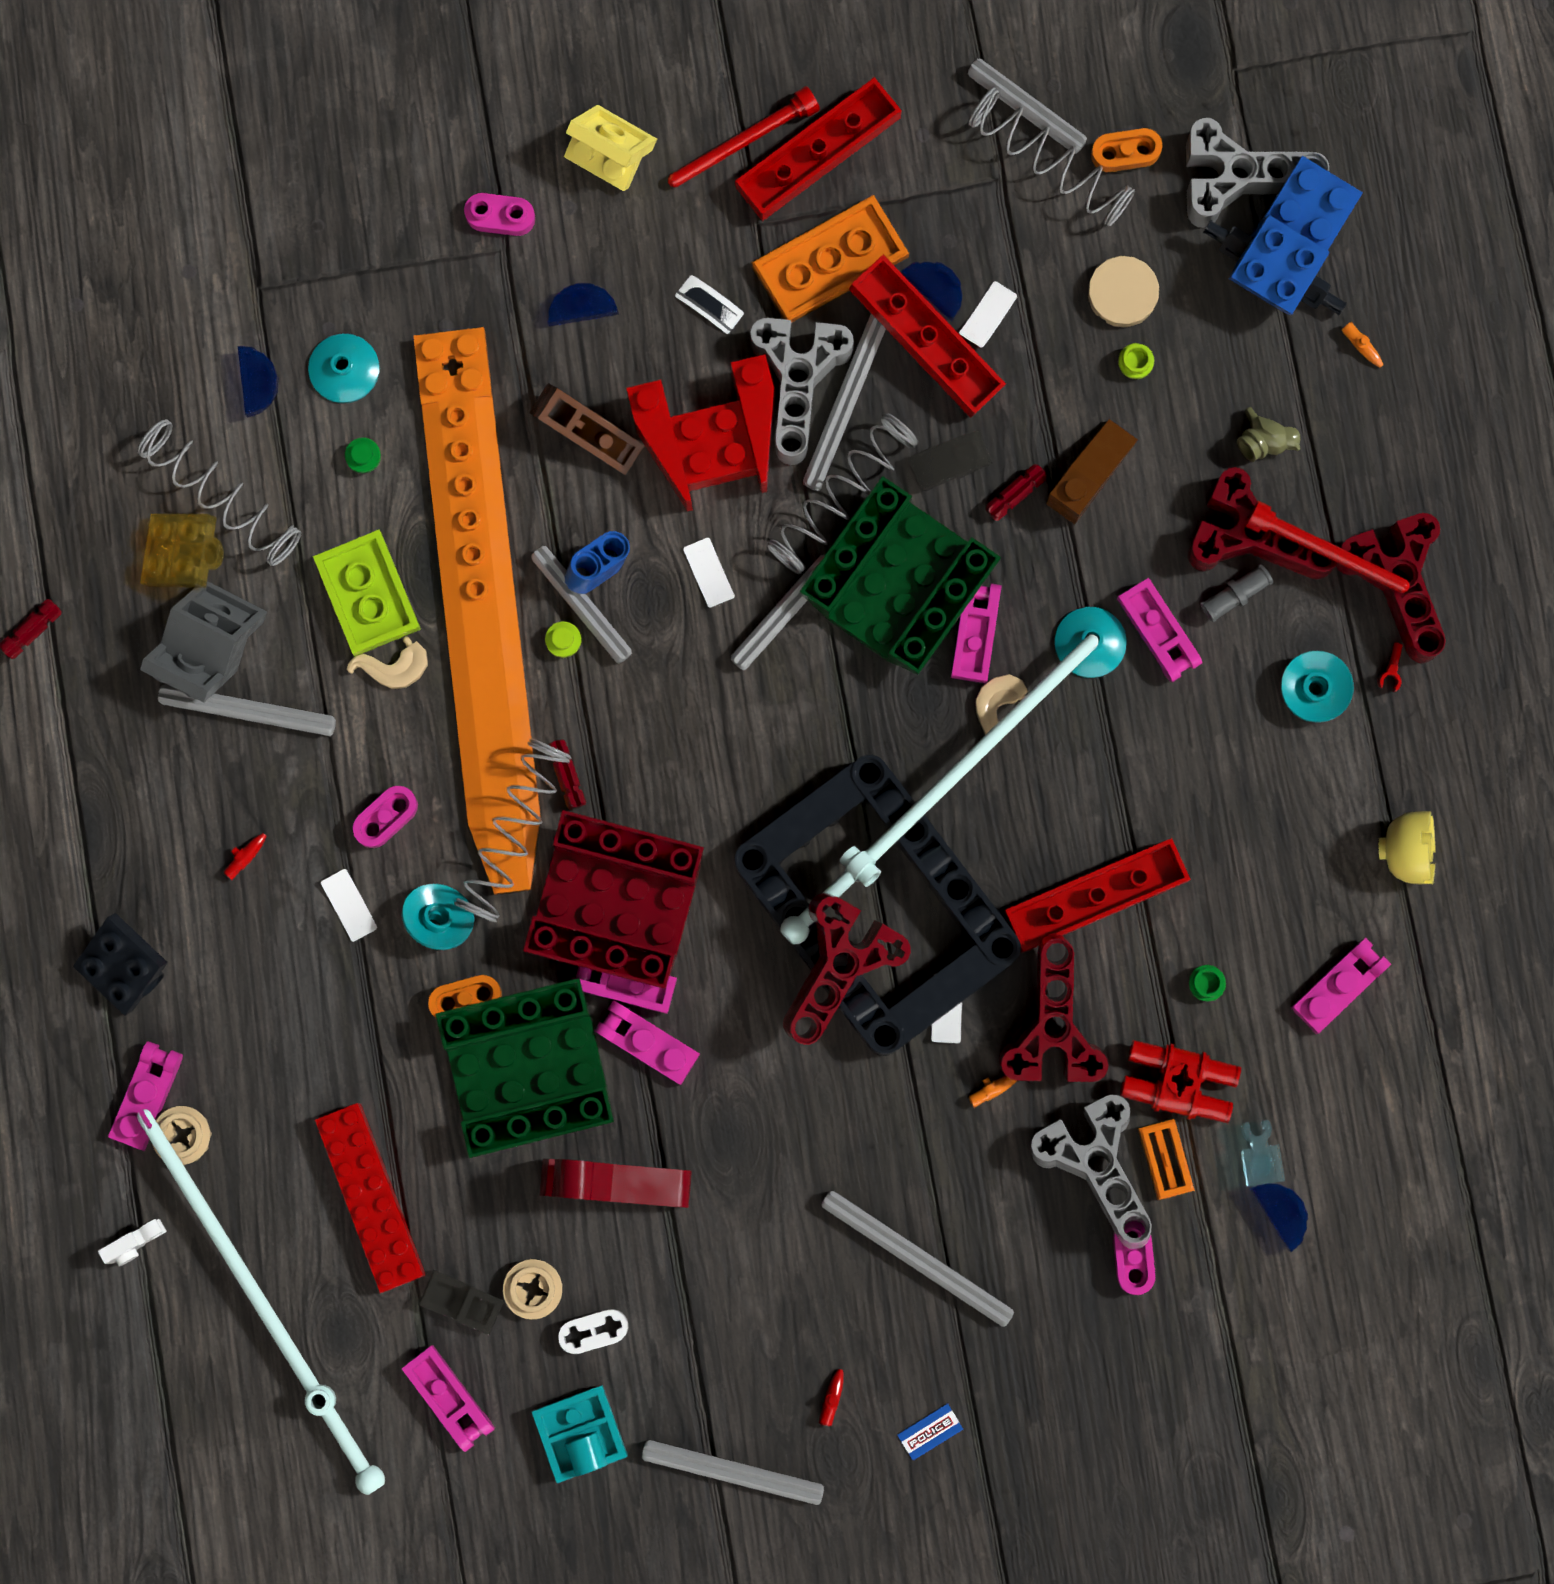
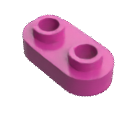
[464,193,535,236]
[353,786,418,848]
[1113,1221,1155,1295]

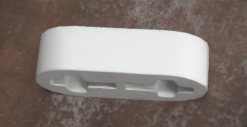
[558,1309,628,1354]

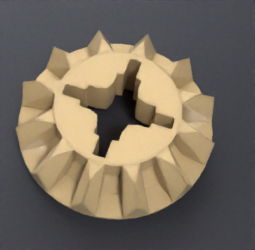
[152,1106,212,1165]
[503,1259,563,1319]

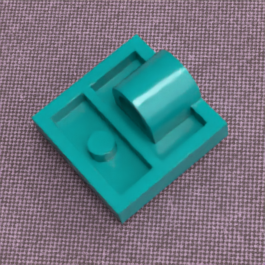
[532,1385,628,1483]

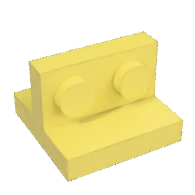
[564,105,657,191]

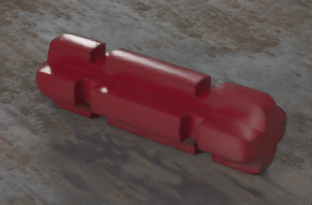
[985,464,1047,521]
[0,599,62,659]
[548,739,586,810]

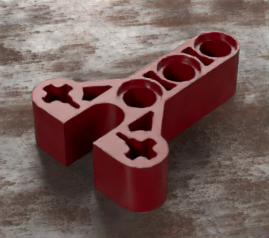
[1188,467,1337,579]
[1336,513,1446,663]
[783,893,911,1045]
[999,934,1109,1082]
[539,1159,692,1208]

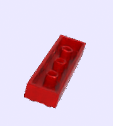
[735,77,902,222]
[849,254,1006,418]
[1004,838,1191,954]
[315,1103,426,1293]

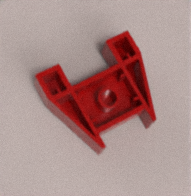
[626,354,774,511]

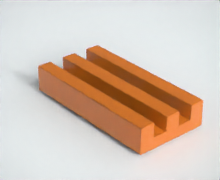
[1138,1119,1195,1200]

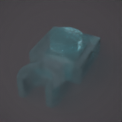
[1240,1120,1285,1187]

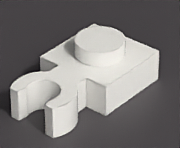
[98,1219,167,1266]

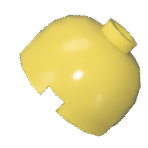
[1379,811,1435,884]

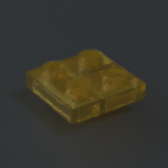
[140,514,224,588]

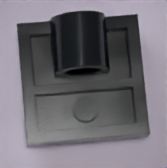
[73,913,168,1016]

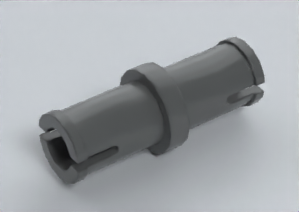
[1200,564,1273,623]

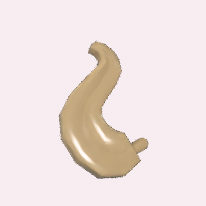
[347,637,428,689]
[975,674,1028,735]

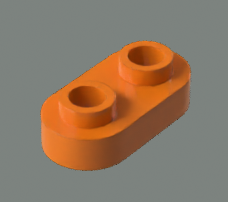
[1091,128,1162,172]
[428,975,502,1019]

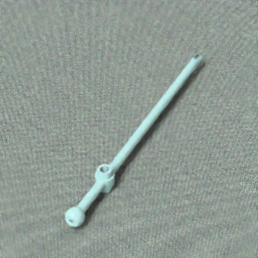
[780,635,1098,945]
[137,1109,385,1495]

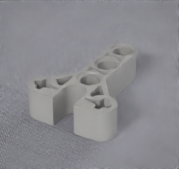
[1186,118,1330,228]
[751,318,854,465]
[1031,1095,1152,1249]

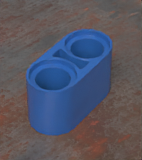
[564,531,630,594]

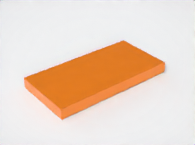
[752,195,909,323]

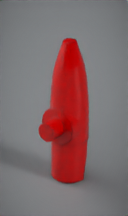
[223,833,267,880]
[818,1369,844,1427]

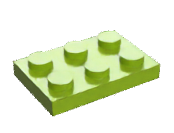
[313,529,421,657]

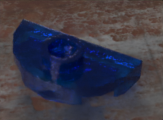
[902,262,963,322]
[548,283,619,326]
[238,346,279,418]
[1250,1183,1308,1252]

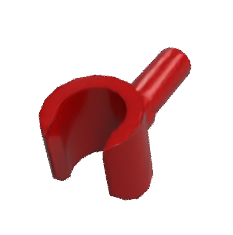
[1377,643,1403,692]

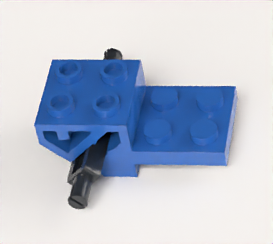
[1203,156,1363,316]

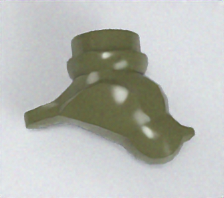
[1237,407,1301,462]

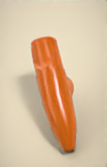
[1341,322,1384,368]
[968,1076,1017,1108]

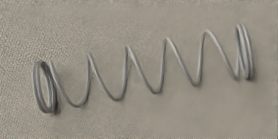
[968,87,1135,227]
[767,413,918,574]
[138,420,301,566]
[454,738,572,923]

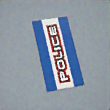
[898,1404,963,1460]

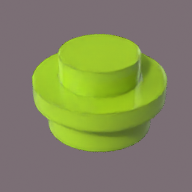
[1118,343,1154,379]
[545,622,581,658]

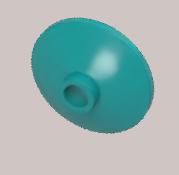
[308,334,380,403]
[1055,607,1127,678]
[1281,651,1354,723]
[402,884,474,950]

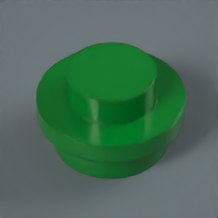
[345,438,381,473]
[1189,965,1226,1002]

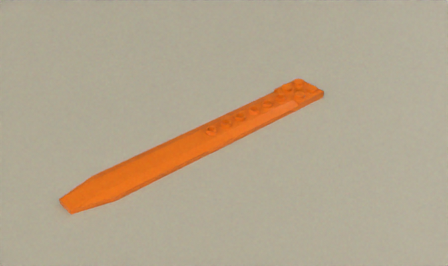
[413,327,541,895]

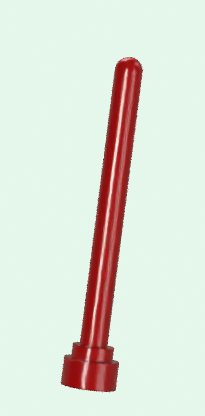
[668,86,820,187]
[1245,500,1410,593]

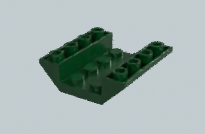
[800,476,1001,675]
[436,978,614,1158]

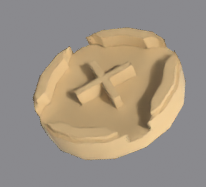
[1088,256,1159,327]

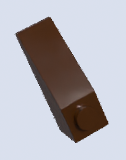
[529,383,645,475]
[1046,419,1138,525]

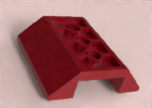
[523,810,704,989]

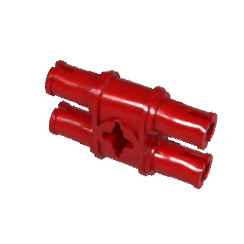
[1120,1040,1241,1124]

